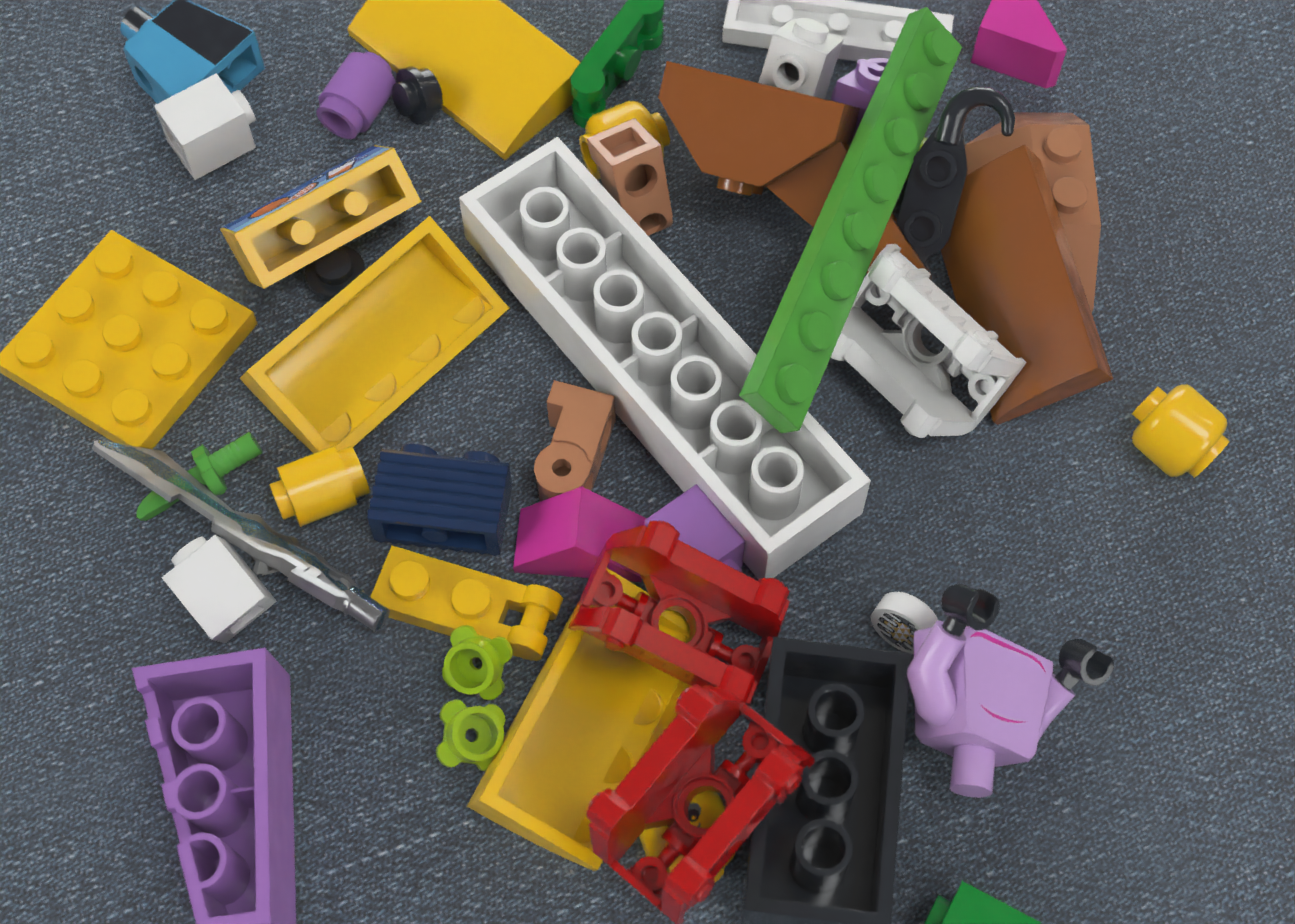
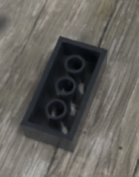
[740,637,911,924]

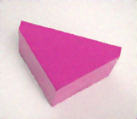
[971,0,1067,89]
[513,486,647,582]

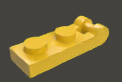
[370,545,563,661]

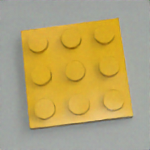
[0,230,258,460]

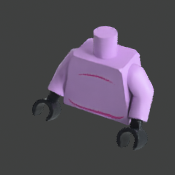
[907,584,1114,798]

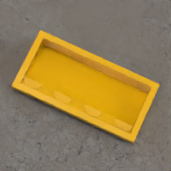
[348,0,580,160]
[240,216,509,453]
[467,568,691,871]

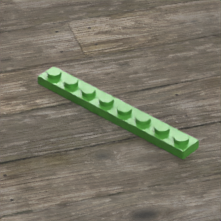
[739,7,962,434]

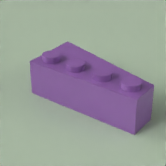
[132,648,296,924]

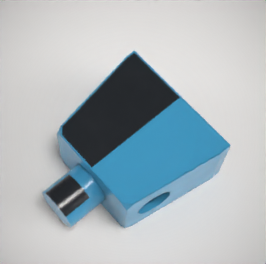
[120,0,265,104]

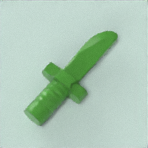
[136,431,263,521]

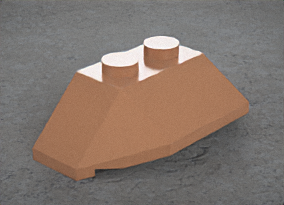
[965,112,1101,313]

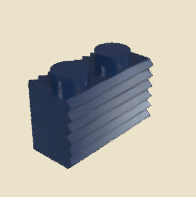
[367,444,512,556]

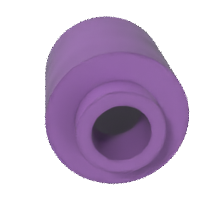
[316,52,396,139]

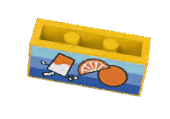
[220,145,421,289]

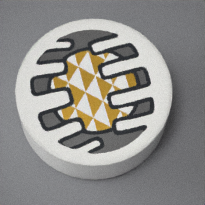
[871,592,938,654]

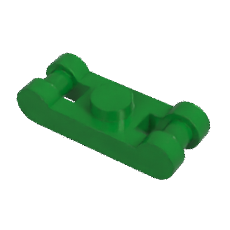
[571,0,664,128]

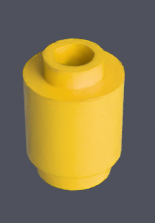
[269,446,370,527]

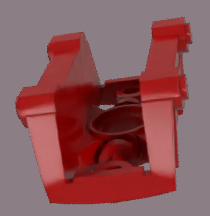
[568,520,790,707]
[586,684,815,924]

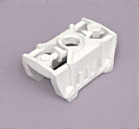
[830,244,1027,438]

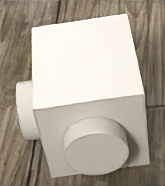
[759,18,844,99]
[154,74,256,180]
[162,535,277,643]

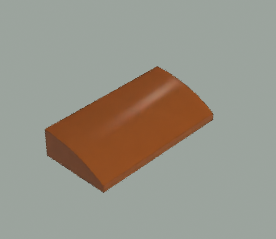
[941,144,1113,425]

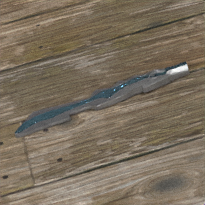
[92,440,390,631]

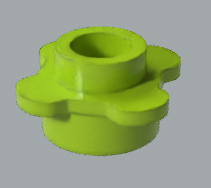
[442,625,513,700]
[436,700,505,771]

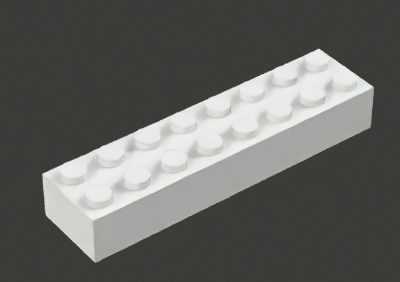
[459,137,871,579]

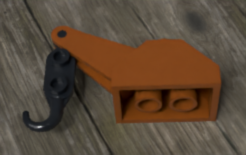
[658,61,1015,281]

